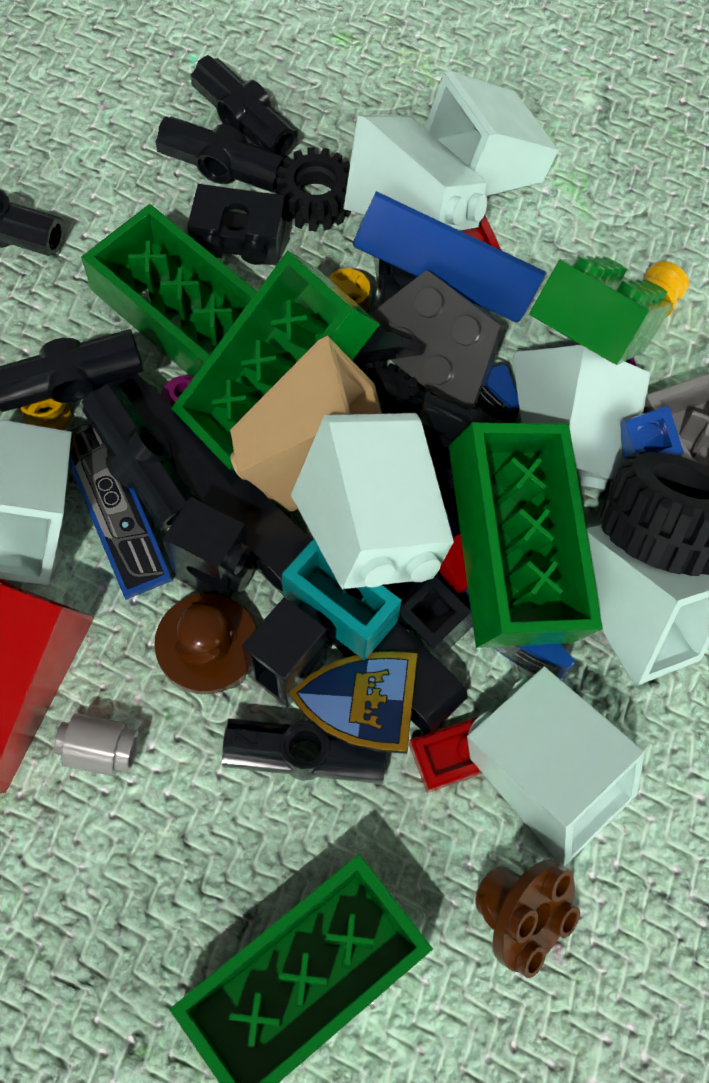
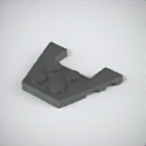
[369,270,505,461]

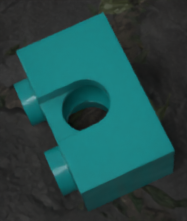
[282,539,402,661]

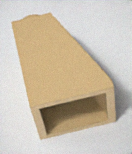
[230,336,382,512]

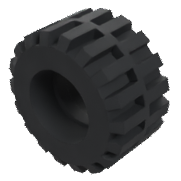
[599,452,709,576]

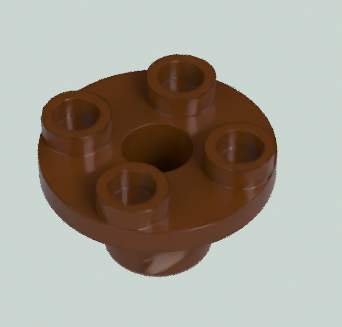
[154,593,256,694]
[475,860,580,978]

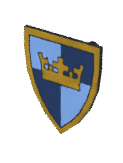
[288,652,418,754]

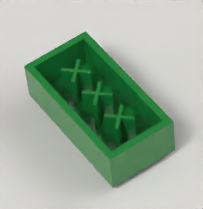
[81,203,257,377]
[171,250,380,471]
[529,255,673,365]
[449,423,603,648]
[169,854,433,1083]

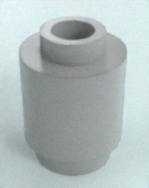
[54,713,139,776]

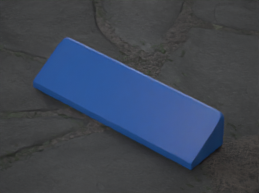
[353,191,546,323]

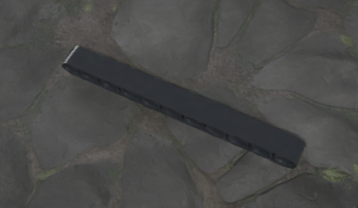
[93,374,468,734]

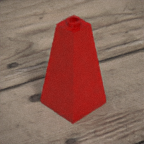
[0,581,94,794]

